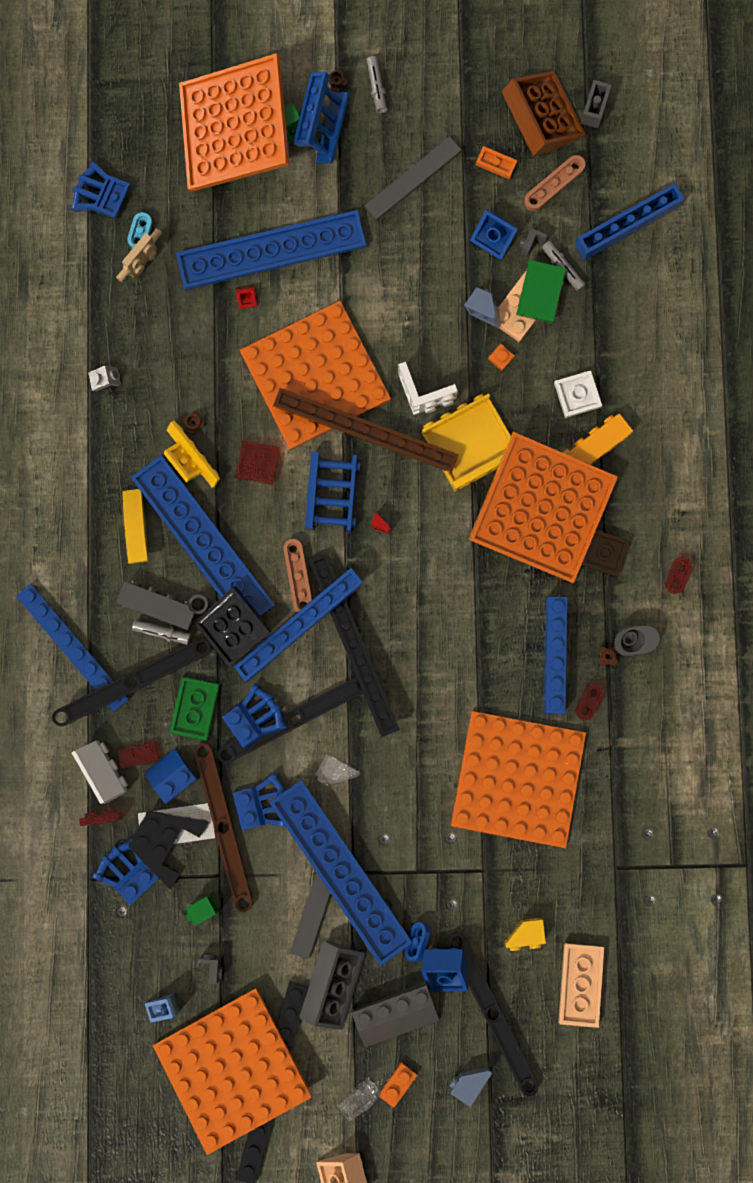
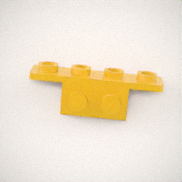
[163,420,220,488]

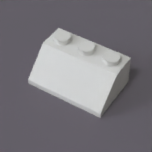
[72,741,128,804]

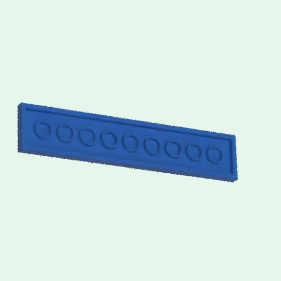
[176,210,366,290]
[131,455,275,617]
[269,780,412,966]

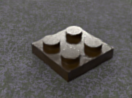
[581,530,629,578]

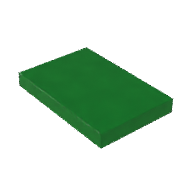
[516,260,566,324]
[169,676,220,741]

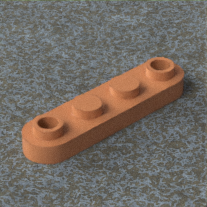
[524,155,585,211]
[283,539,312,613]

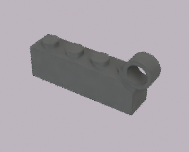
[116,580,209,631]

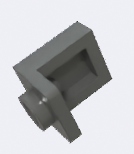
[519,228,548,257]
[198,954,223,984]

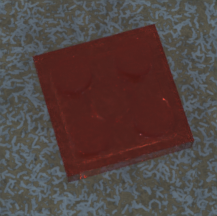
[235,440,280,485]

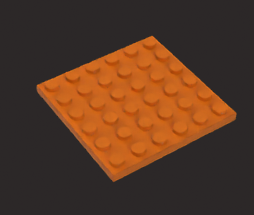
[179,53,290,192]
[239,301,391,450]
[468,432,618,583]
[450,711,586,848]
[153,988,313,1155]

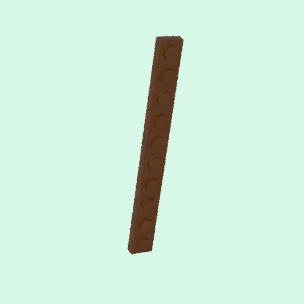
[273,388,459,473]

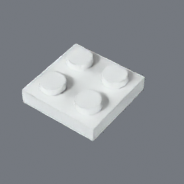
[554,370,602,418]

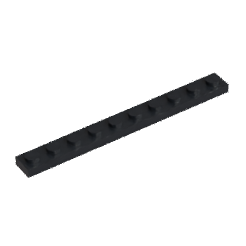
[308,553,400,738]
[236,981,308,1183]

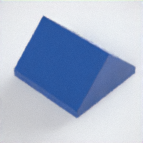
[470,209,519,260]

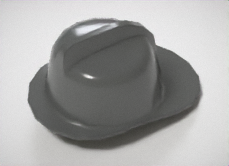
[614,625,660,656]

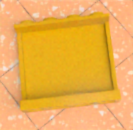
[422,393,511,492]

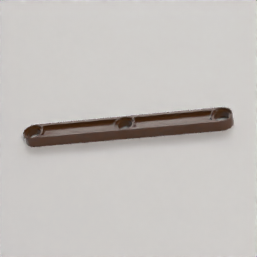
[194,743,253,912]

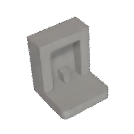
[88,366,121,391]

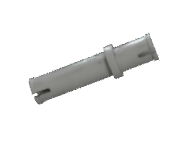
[366,56,387,113]
[542,240,586,291]
[132,619,191,645]

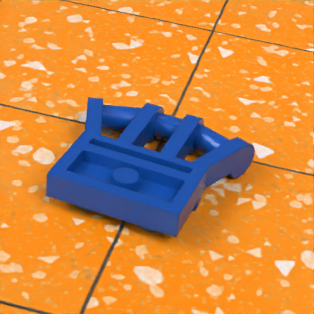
[71,161,131,219]
[222,683,287,749]
[233,772,287,831]
[92,838,159,906]

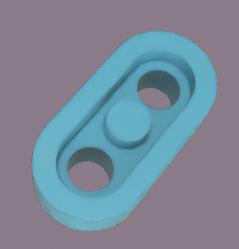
[127,212,153,249]

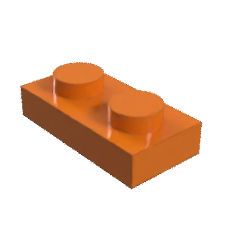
[476,146,517,180]
[378,1062,418,1108]

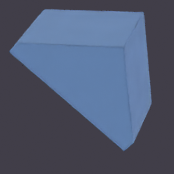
[145,993,180,1022]

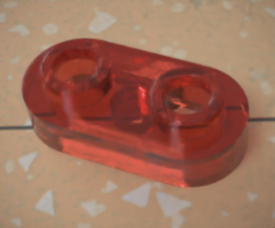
[665,557,692,594]
[575,684,604,721]

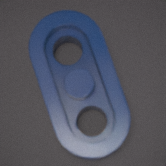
[405,922,431,962]

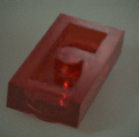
[117,742,160,769]
[79,809,122,826]

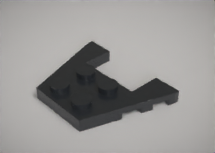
[128,811,208,889]

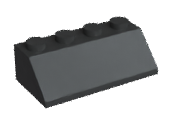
[299,941,366,1030]
[352,982,439,1047]

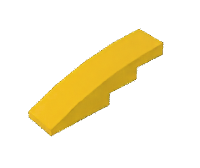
[122,489,149,564]

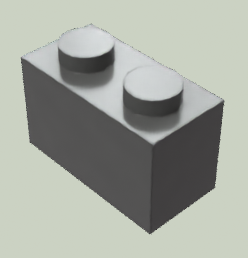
[581,80,611,128]

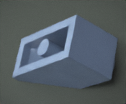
[464,287,501,328]
[449,1067,492,1107]

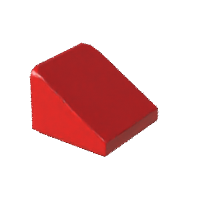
[236,285,257,309]
[371,512,390,534]

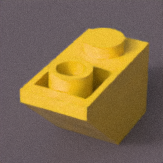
[505,918,546,951]

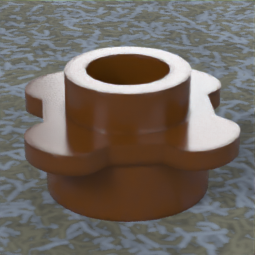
[328,70,347,91]
[182,412,205,434]
[598,647,618,666]

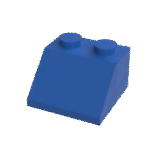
[145,749,199,804]
[421,948,468,991]

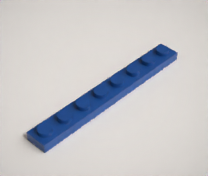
[234,568,364,682]
[16,584,130,712]

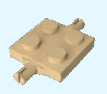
[116,228,162,282]

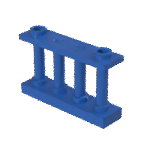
[293,72,350,164]
[305,452,360,533]

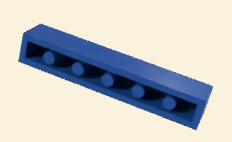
[575,183,684,261]
[543,597,567,714]

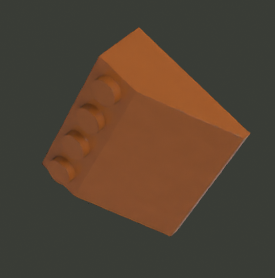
[501,71,586,156]

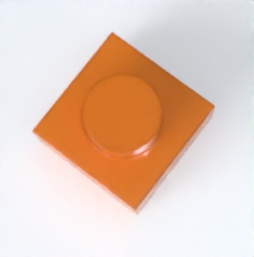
[488,344,515,371]

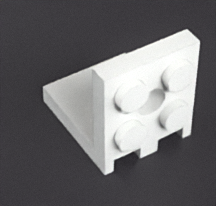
[398,362,458,415]

